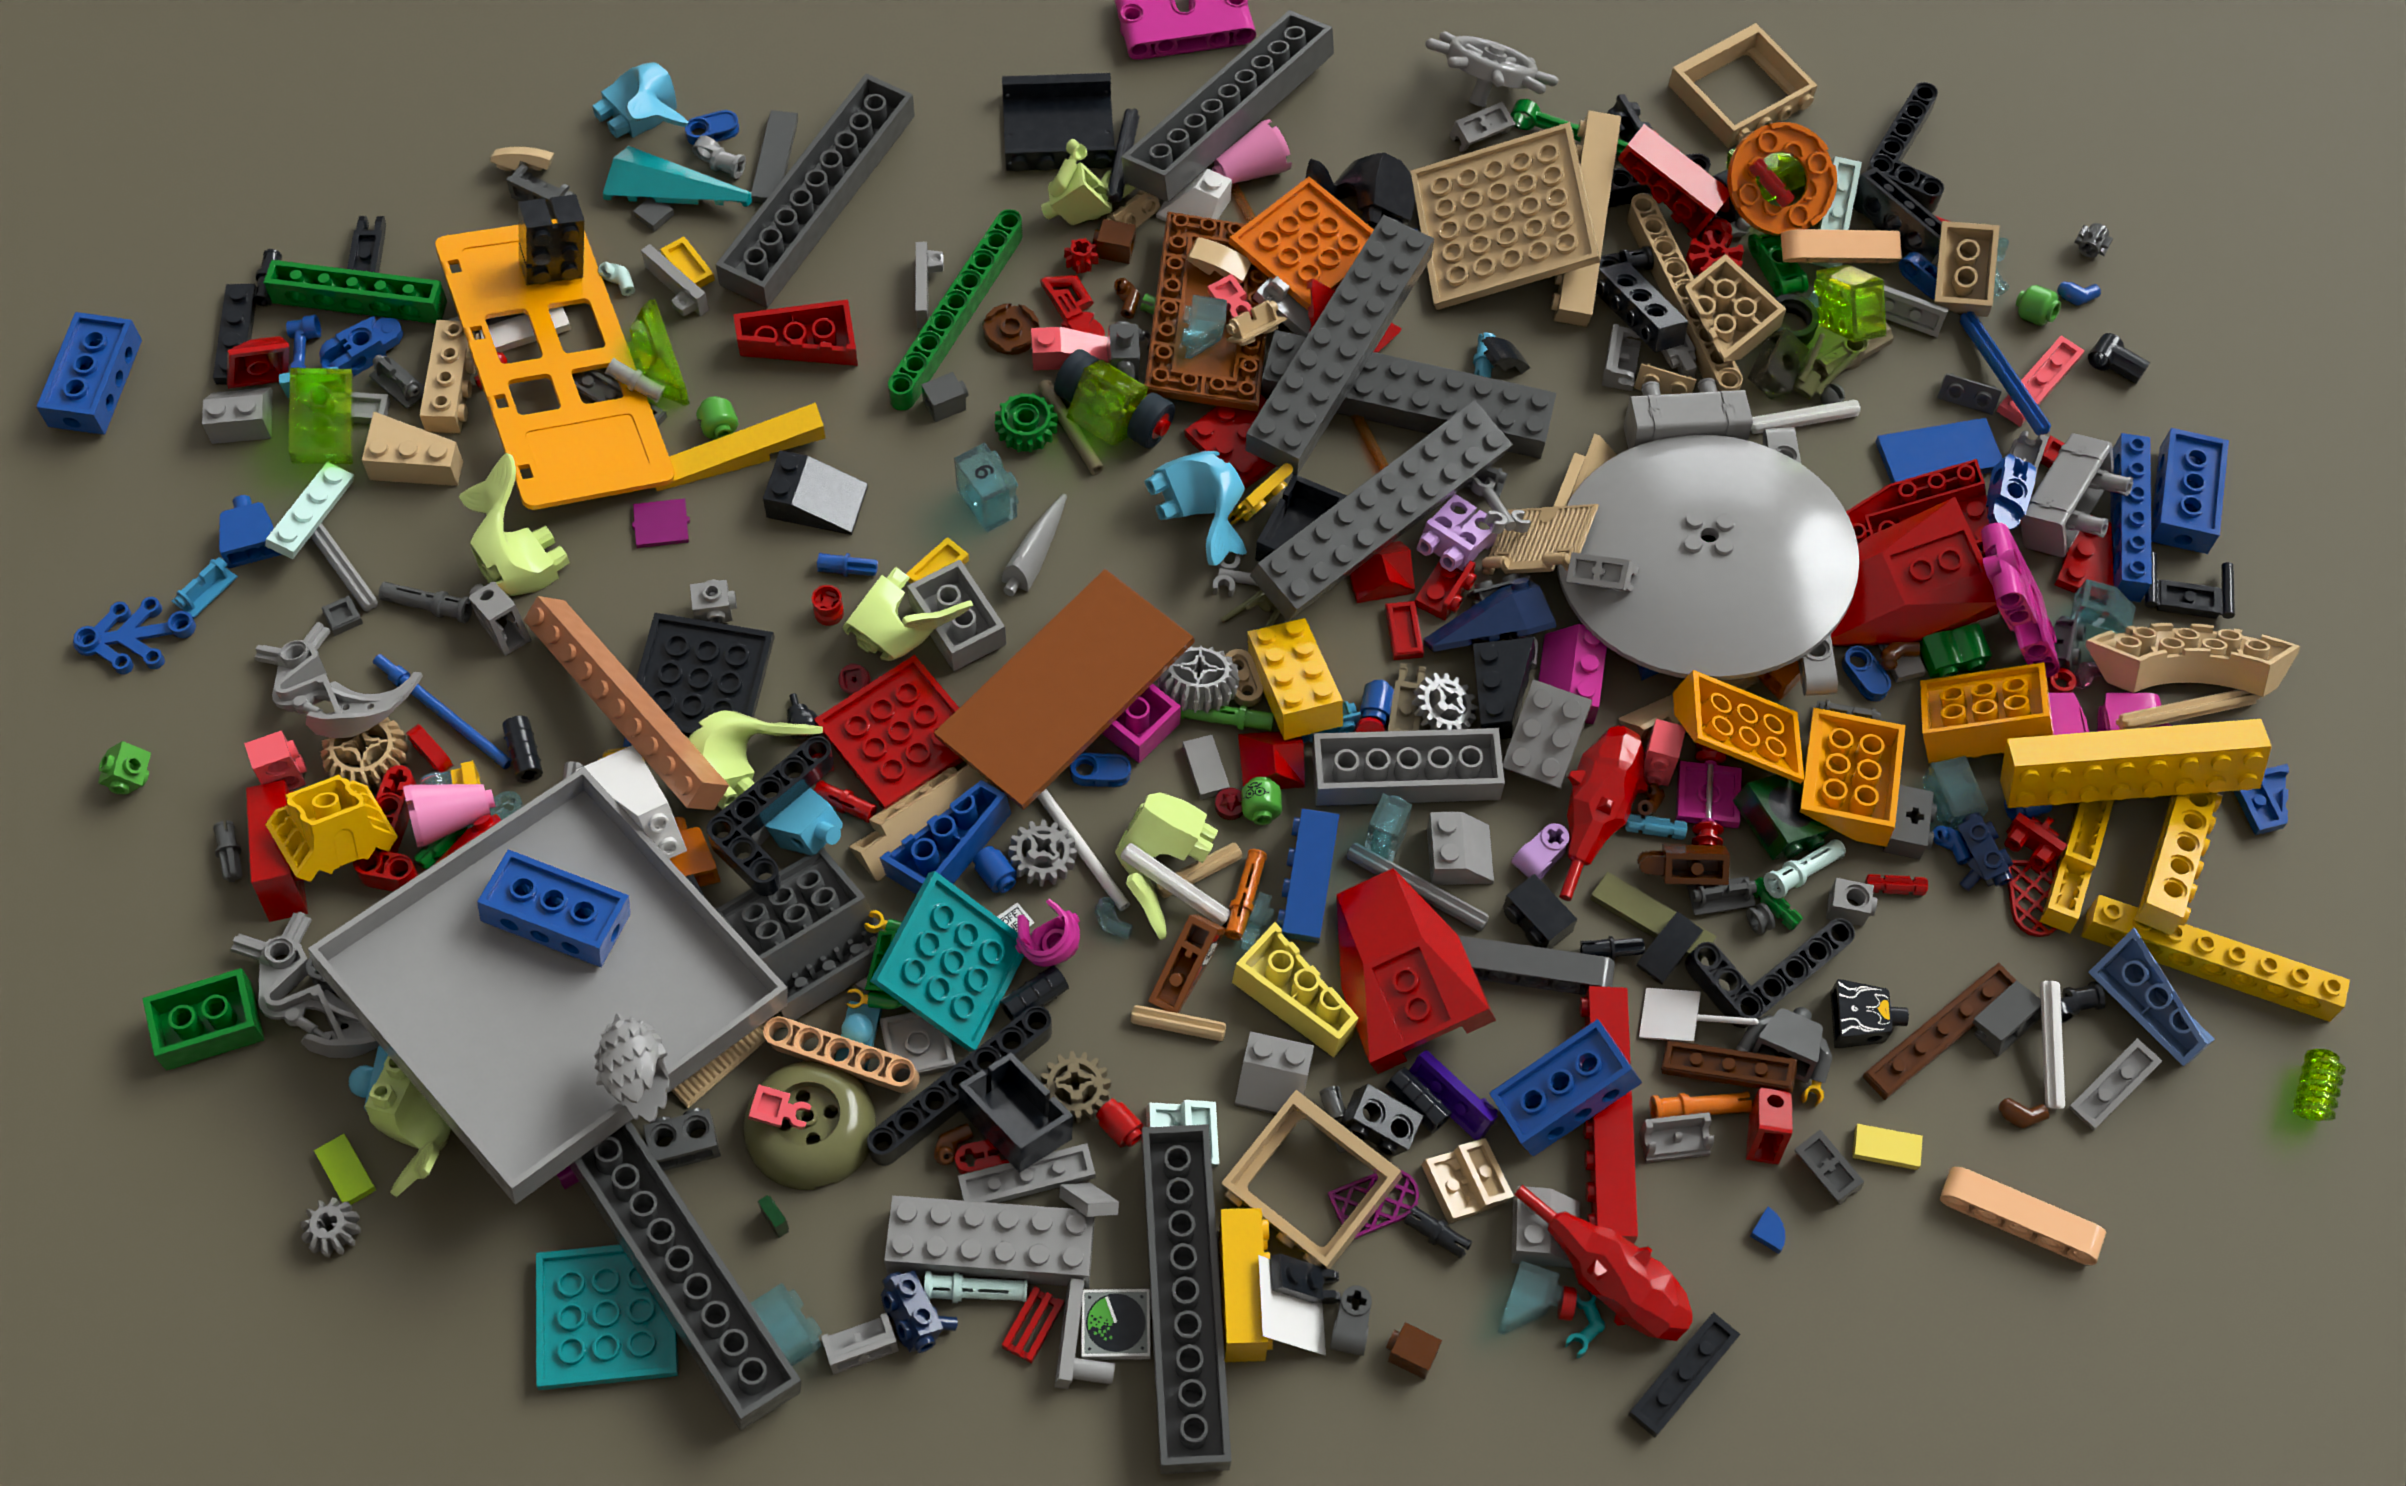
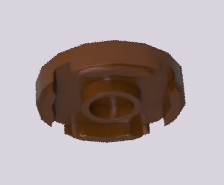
[983,303,1039,355]

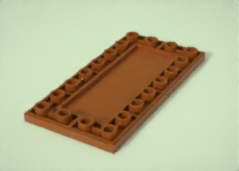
[1143,212,1269,412]
[934,569,1195,810]

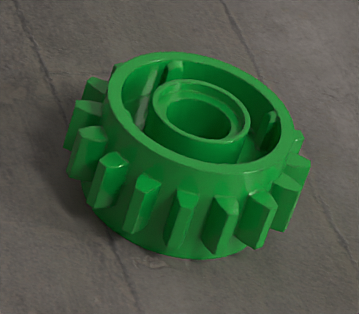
[994,393,1058,453]

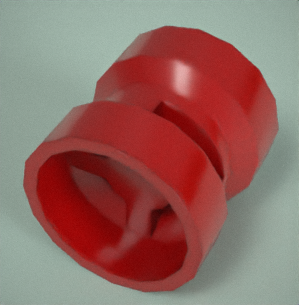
[811,585,844,626]

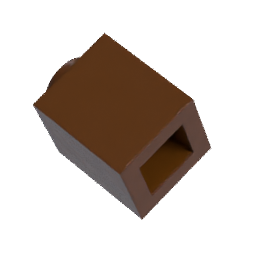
[1093,219,1136,264]
[1386,1322,1442,1379]

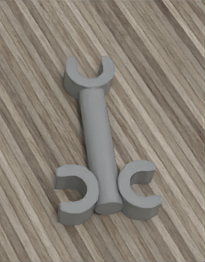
[1471,477,1531,534]
[1212,555,1258,597]

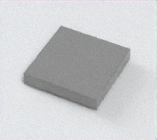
[880,1012,956,1081]

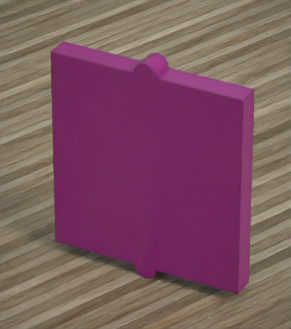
[632,498,691,548]

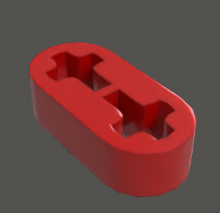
[405,724,454,776]
[955,1139,1010,1175]

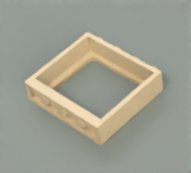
[1668,23,1817,149]
[1221,1090,1402,1269]

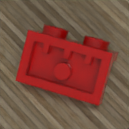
[1415,560,1477,621]

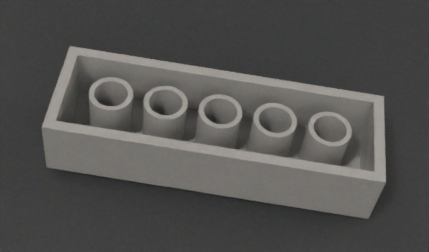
[1311,728,1505,806]
[884,1195,1095,1288]

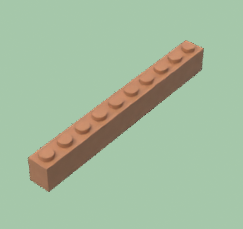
[523,596,730,810]

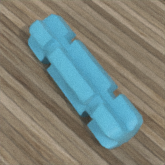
[1625,813,1687,840]

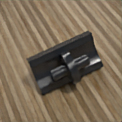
[1606,94,1653,142]

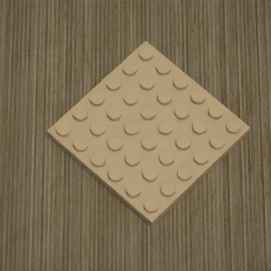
[1410,122,1600,310]

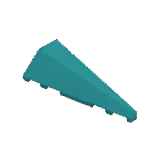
[603,146,752,207]

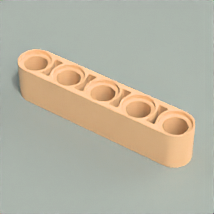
[1781,229,1902,263]
[763,1016,919,1093]
[1940,1167,2106,1265]

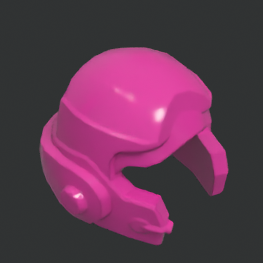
[1015,899,1080,967]

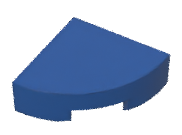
[1750,1206,1785,1254]

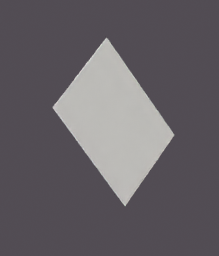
[1258,1255,1326,1356]

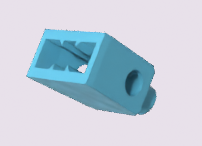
[765,788,843,855]

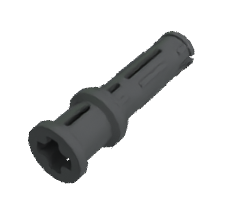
[378,581,473,624]

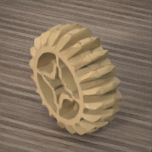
[320,717,408,790]

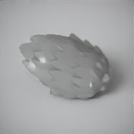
[594,1013,670,1123]

